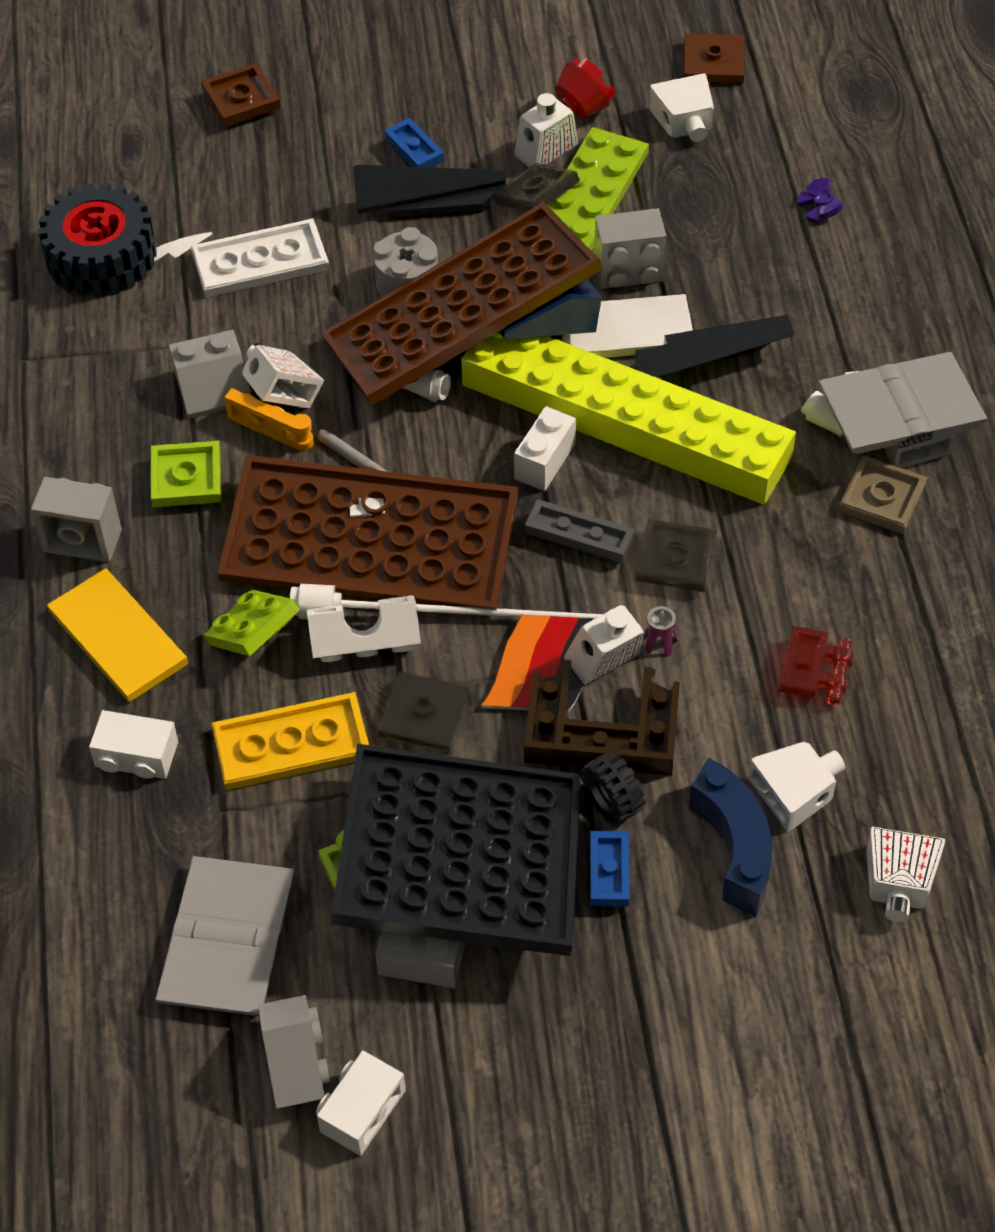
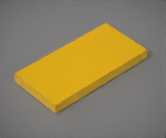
[47,568,188,703]
[211,692,369,791]

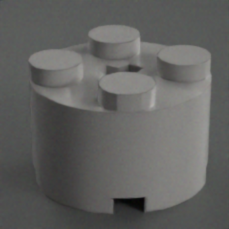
[374,227,439,297]

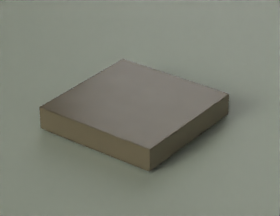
[838,455,928,534]

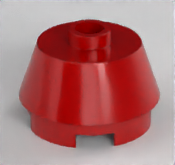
[555,57,616,118]

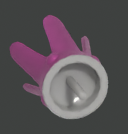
[643,606,679,656]

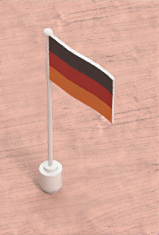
[290,584,603,713]

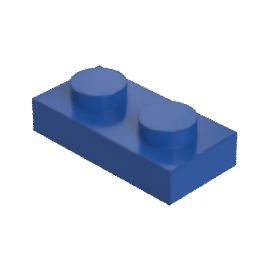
[384,118,444,167]
[590,831,630,907]

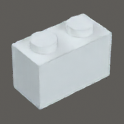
[514,406,576,491]
[89,710,178,779]
[316,1050,406,1156]

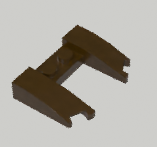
[524,660,680,776]

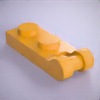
[224,388,314,451]

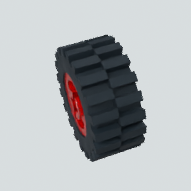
[38,183,157,297]

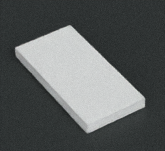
[190,219,330,298]
[561,294,693,358]

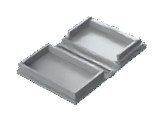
[818,352,987,454]
[156,856,295,1016]

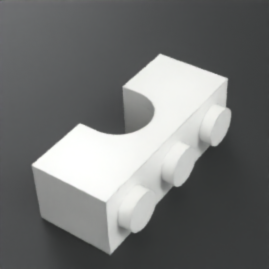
[307,595,421,662]

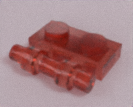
[779,625,854,705]

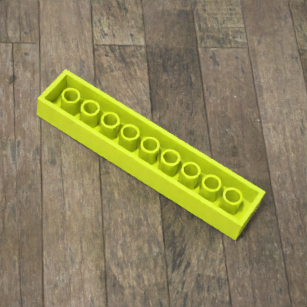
[461,332,796,505]

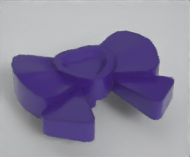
[797,178,843,223]

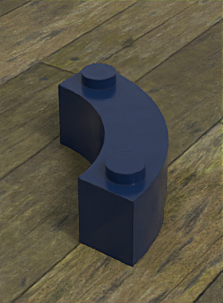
[689,758,772,917]

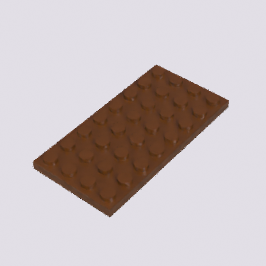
[321,202,603,406]
[217,455,518,610]

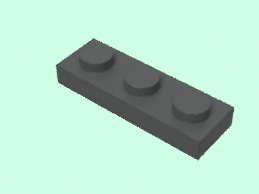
[525,499,635,563]

